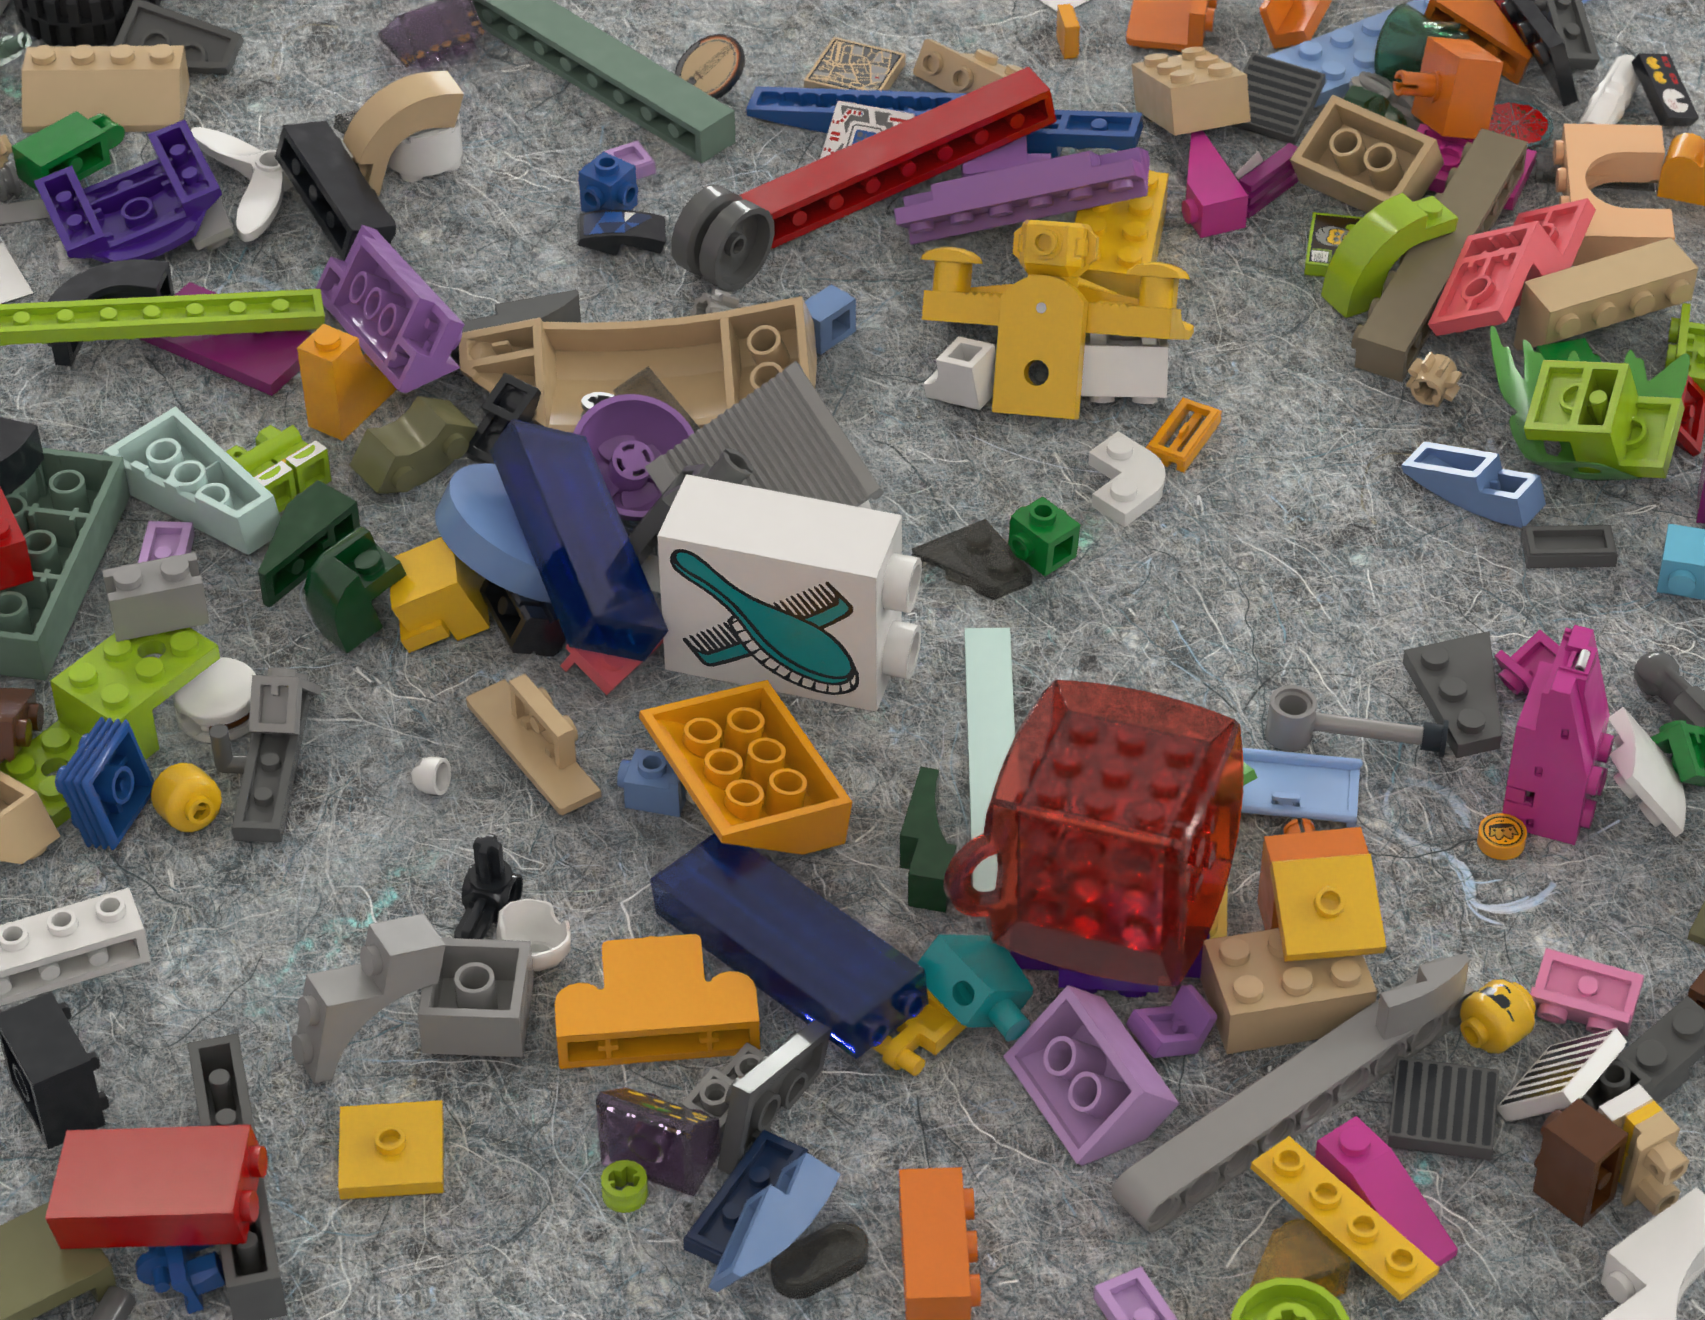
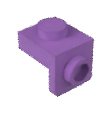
[1125,985,1217,1058]

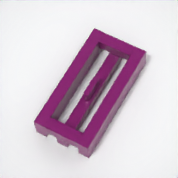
[1239,143,1299,218]

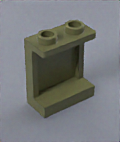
[0,1202,117,1320]

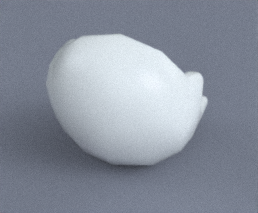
[496,899,571,971]

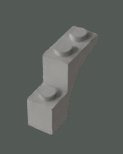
[291,913,445,1083]

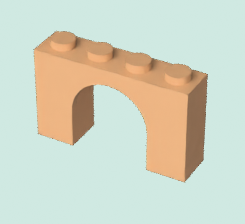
[1553,124,1675,266]

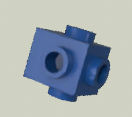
[578,151,638,213]

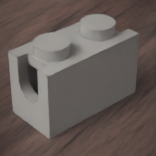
[102,552,210,642]

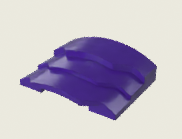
[34,119,222,263]

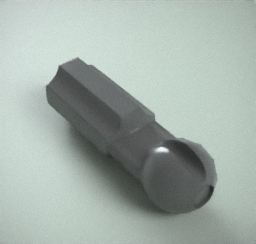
[1634,651,1705,727]

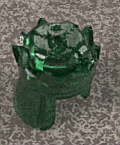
[1374,3,1470,83]

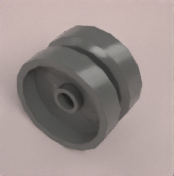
[671,184,774,292]

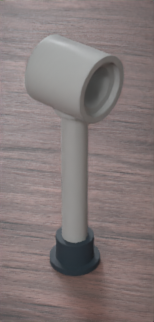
[1265,685,1449,758]

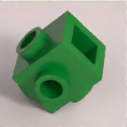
[1008,496,1081,577]

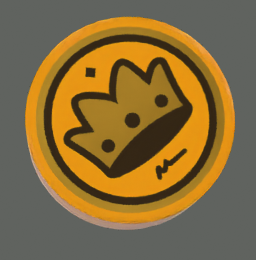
[1477,813,1527,860]

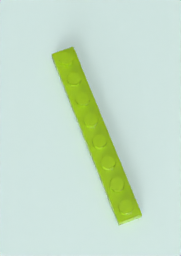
[0,289,325,346]

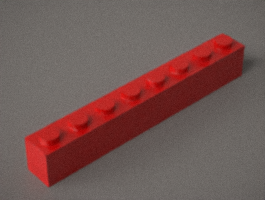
[740,66,1057,249]

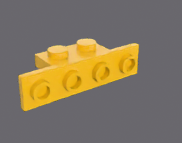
[1250,1136,1439,1302]

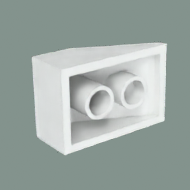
[1081,333,1169,404]

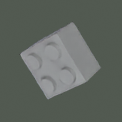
[417,938,534,1057]

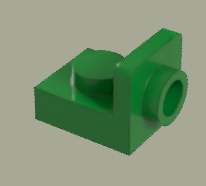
[1650,720,1705,787]

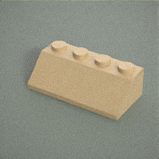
[21,44,190,133]
[1514,238,1698,351]

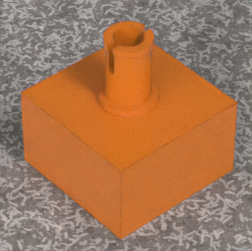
[1393,36,1504,139]
[1257,818,1374,930]

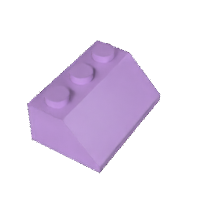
[1003,985,1180,1166]

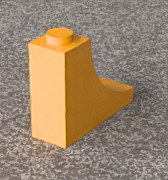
[297,324,397,441]

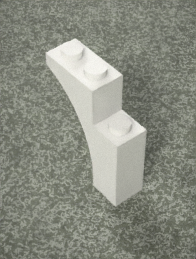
[1601,1187,1705,1320]

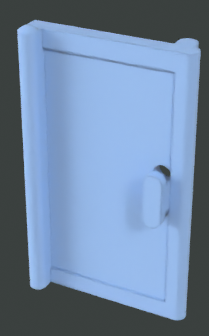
[1213,745,1363,828]

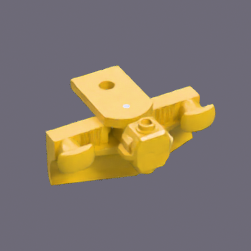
[920,220,1194,419]

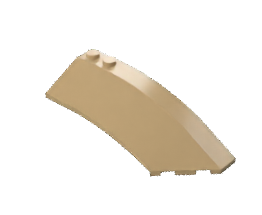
[459,296,817,434]

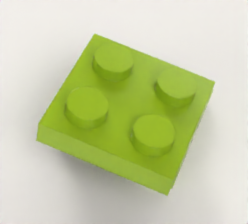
[1524,360,1684,479]

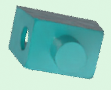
[911,934,1033,1041]

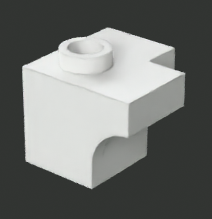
[923,336,996,410]

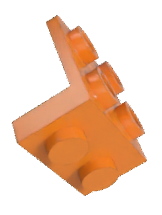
[1126,0,1218,52]

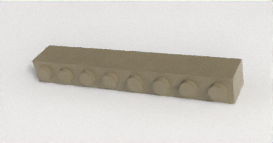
[1351,128,1528,382]

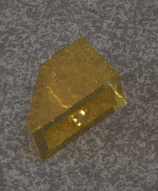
[1249,1219,1351,1297]

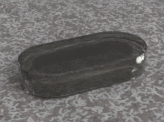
[771,1222,869,1299]

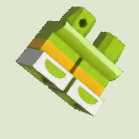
[225,425,332,513]

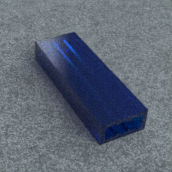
[490,419,669,662]
[650,833,929,1059]

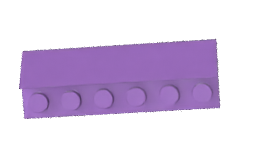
[894,147,1150,245]
[315,225,465,393]

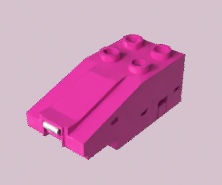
[1502,625,1614,845]

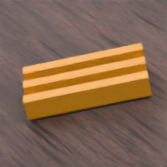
[1146,397,1222,473]

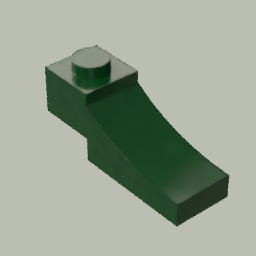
[900,767,964,913]

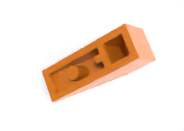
[1421,0,1533,85]

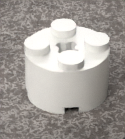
[388,114,463,182]

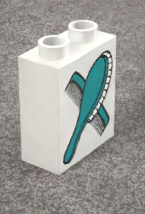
[657,474,922,712]

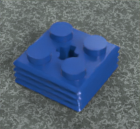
[55,717,154,850]

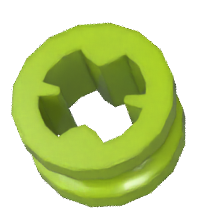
[601,1160,648,1213]

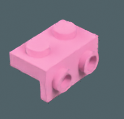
[1530,948,1644,1036]

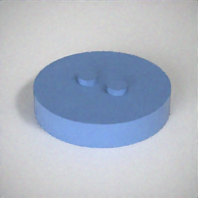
[435,463,615,604]

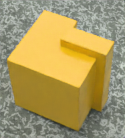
[390,537,490,653]

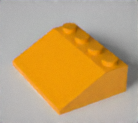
[639,680,852,855]

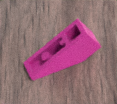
[1181,130,1248,238]
[1315,1116,1458,1267]

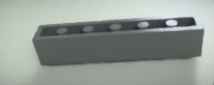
[187,1033,287,1320]

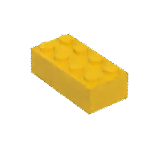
[1075,170,1169,299]

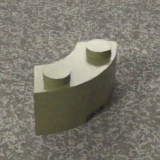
[349,396,478,494]

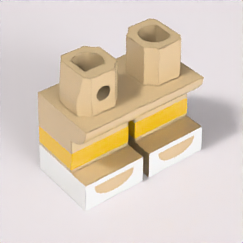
[1598,1084,1690,1216]

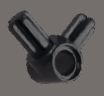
[454,833,523,939]

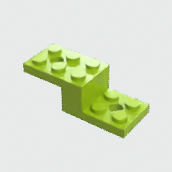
[0,627,220,829]

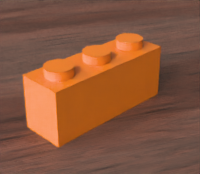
[899,1167,981,1320]

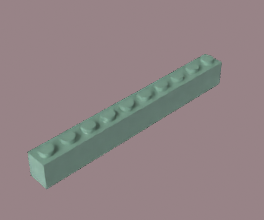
[438,0,736,164]

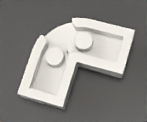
[1088,431,1166,527]

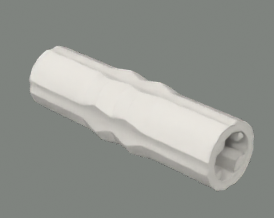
[1577,55,1640,124]

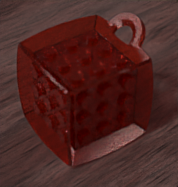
[944,680,1244,987]

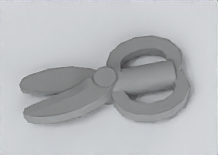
[1349,72,1425,130]

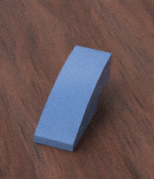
[1402,441,1546,528]
[709,1152,841,1292]

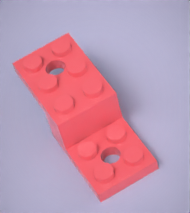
[1428,198,1596,336]

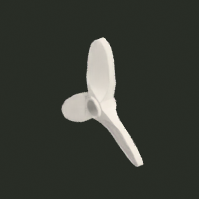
[191,127,353,242]

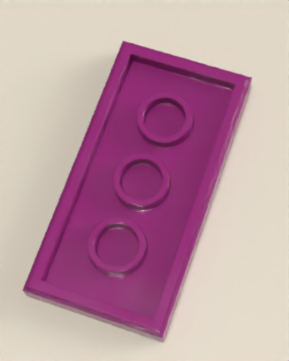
[139,282,313,396]

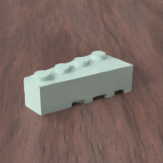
[103,406,281,555]

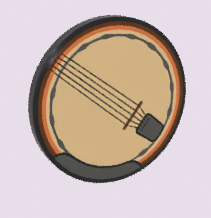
[675,34,745,99]

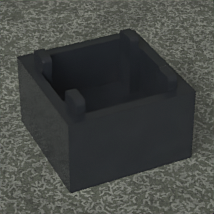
[0,992,109,1150]

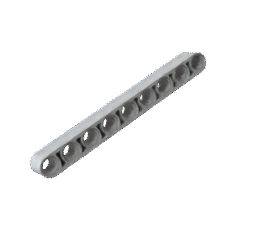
[1111,973,1476,1232]

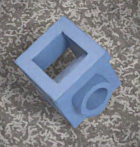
[805,284,856,355]
[617,748,686,817]

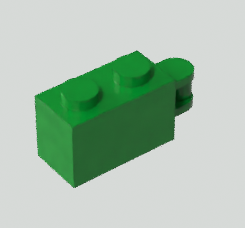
[12,111,125,193]

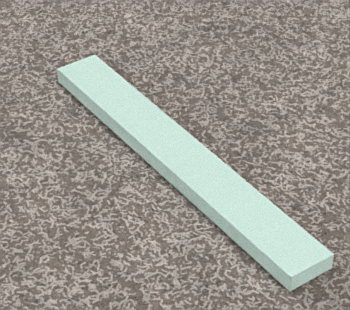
[964,628,1022,914]

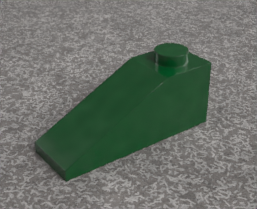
[258,480,360,608]

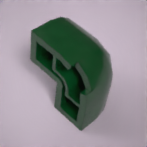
[304,526,406,653]

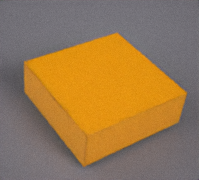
[1056,4,1080,59]

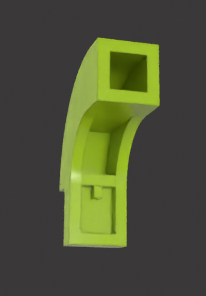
[1321,193,1458,318]

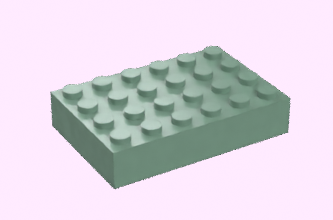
[0,448,130,681]

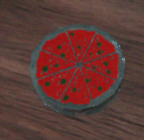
[1488,100,1554,153]

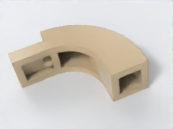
[343,71,464,197]

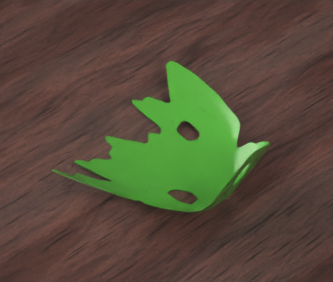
[1490,325,1690,481]

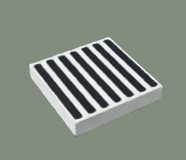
[1496,1028,1627,1122]

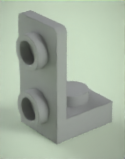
[248,667,321,735]

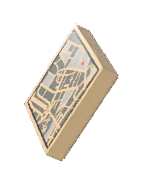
[804,37,906,91]

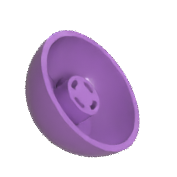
[569,394,695,521]

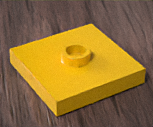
[1270,854,1387,962]
[338,1100,444,1200]

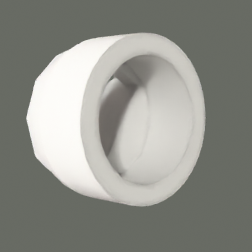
[411,756,451,795]

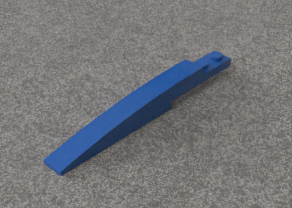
[746,86,1144,159]

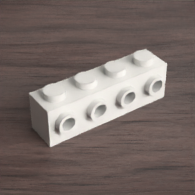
[0,888,151,1006]

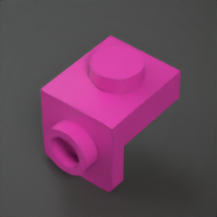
[1494,630,1560,695]

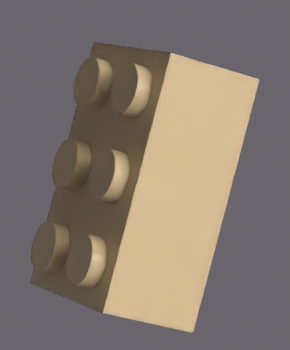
[1132,47,1251,136]
[1290,95,1444,213]
[1200,928,1377,1054]

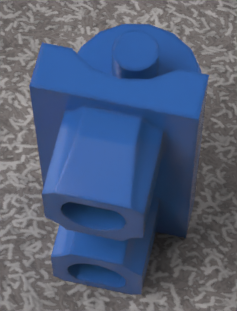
[135,1245,226,1314]

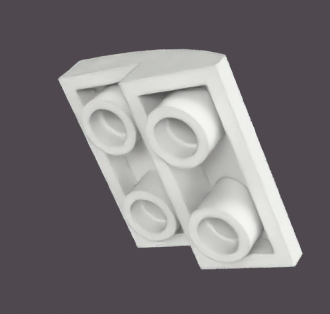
[1609,707,1686,837]

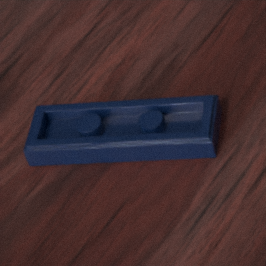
[683,1130,808,1266]

